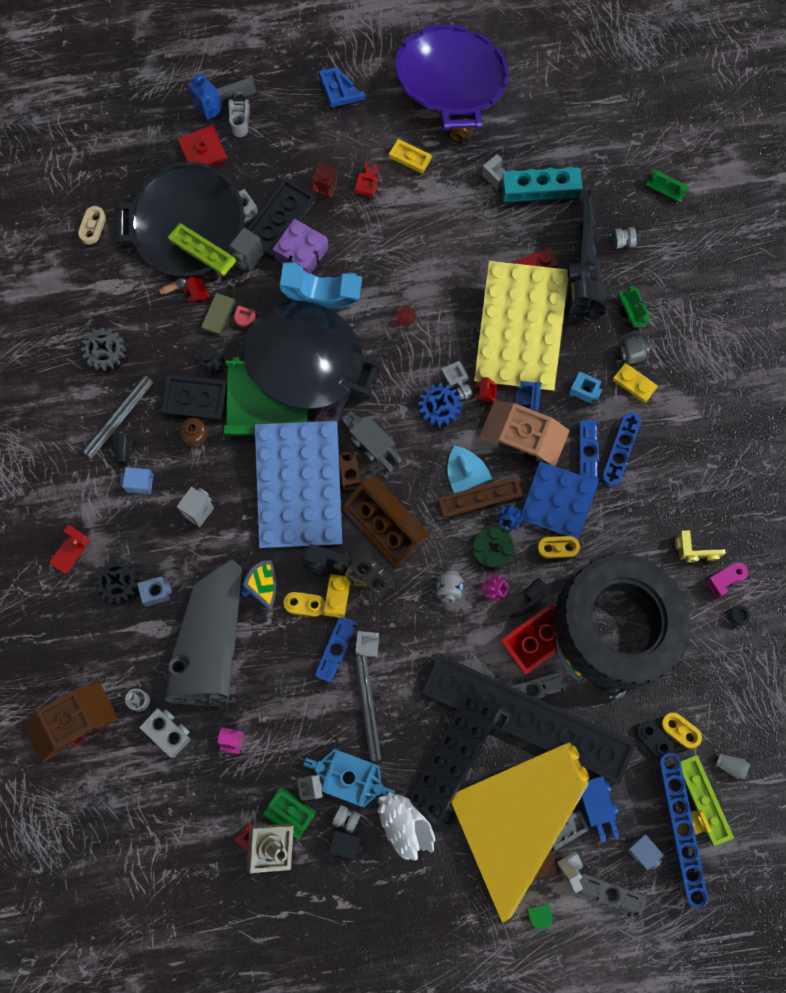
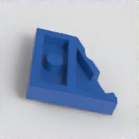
[318,67,366,107]

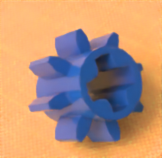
[496,505,524,531]

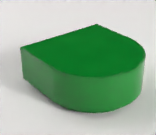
[527,904,553,929]

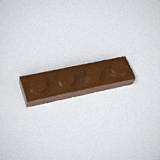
[438,476,523,519]

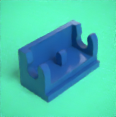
[516,381,541,412]

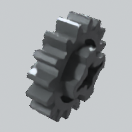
[81,327,126,371]

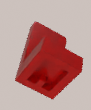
[49,524,90,574]

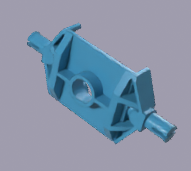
[303,749,395,807]

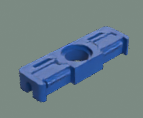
[579,420,599,481]
[315,618,357,683]

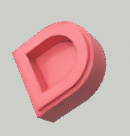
[234,306,257,329]

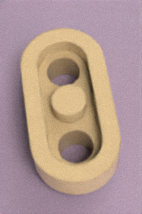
[78,206,106,244]

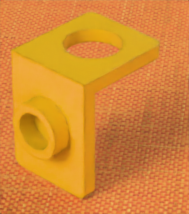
[677,810,711,835]

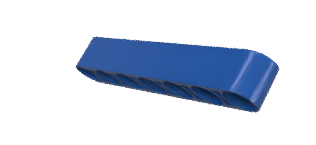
[658,752,708,908]

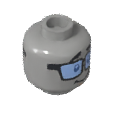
[436,571,464,603]

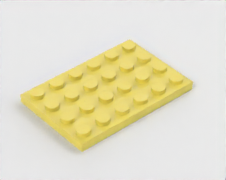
[474,261,568,391]

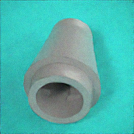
[716,753,751,779]

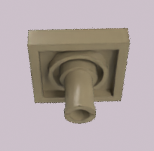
[247,824,294,873]

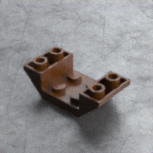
[23,682,119,763]

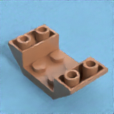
[479,401,570,466]

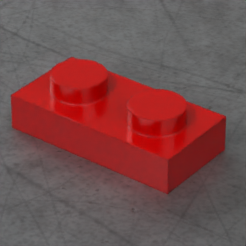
[514,248,558,268]

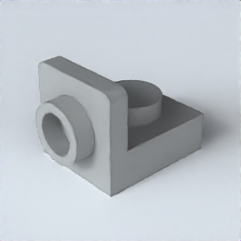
[297,775,322,801]
[557,852,583,893]

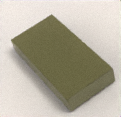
[201,293,235,336]

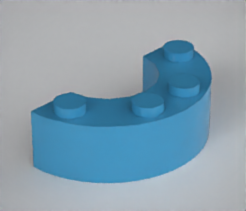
[280,262,362,308]

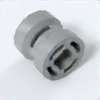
[613,227,637,249]
[125,688,150,712]
[332,805,361,834]

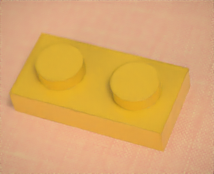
[389,139,432,174]
[613,363,658,403]
[324,575,351,618]

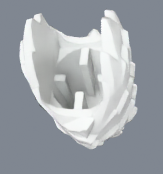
[378,792,435,860]

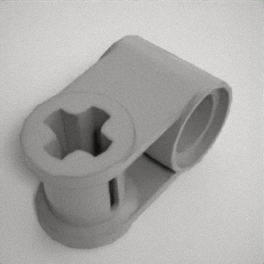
[229,99,250,137]

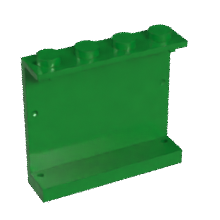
[224,357,308,436]

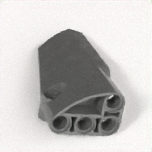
[165,560,242,707]

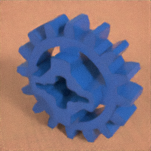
[418,383,462,428]

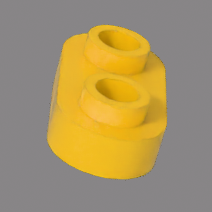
[538,536,580,559]
[284,592,325,617]
[661,713,702,749]

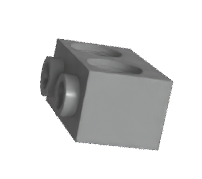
[139,708,191,758]

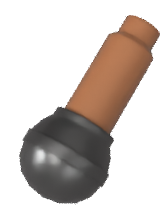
[159,277,187,295]

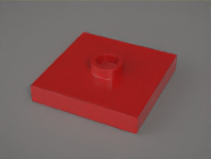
[178,125,228,166]

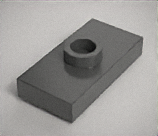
[217,77,256,105]
[551,810,590,851]

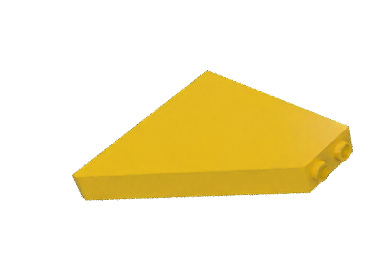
[451,743,589,922]

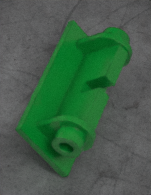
[646,169,689,202]
[617,286,650,328]

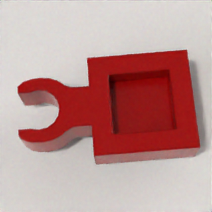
[355,162,378,197]

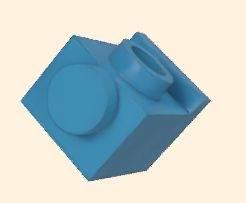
[569,371,602,404]

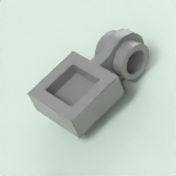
[441,361,472,400]

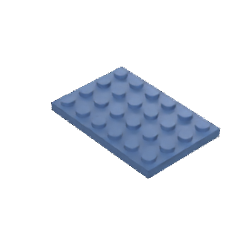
[255,421,342,548]

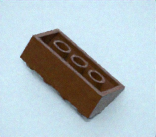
[341,476,430,568]

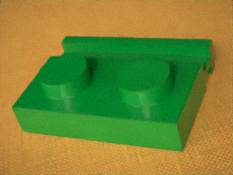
[263,787,317,840]

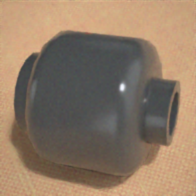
[619,336,650,364]

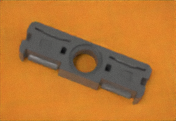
[511,672,566,699]
[577,874,646,916]

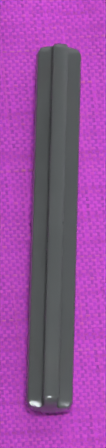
[83,376,153,458]
[355,655,381,762]

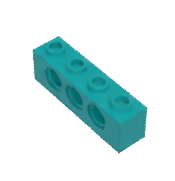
[501,167,583,202]

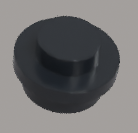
[728,605,750,627]

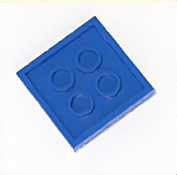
[521,461,598,540]

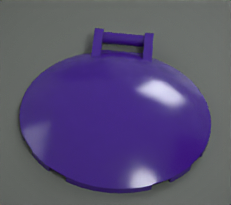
[395,24,509,130]

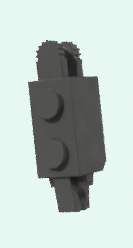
[342,412,403,472]

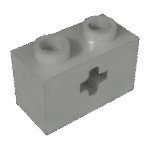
[177,486,214,527]

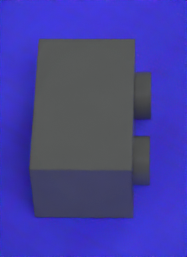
[230,228,264,272]

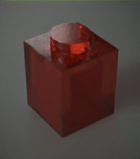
[312,163,338,197]

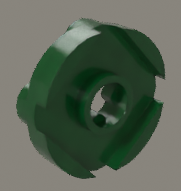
[473,527,515,569]

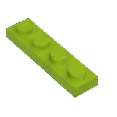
[168,223,236,276]
[681,755,734,846]

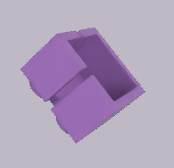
[273,219,329,274]

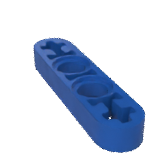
[602,412,641,487]

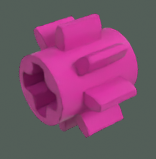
[482,575,508,601]

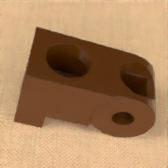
[339,451,361,492]

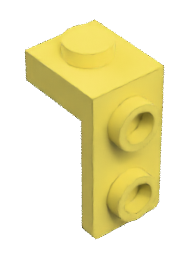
[675,530,725,562]

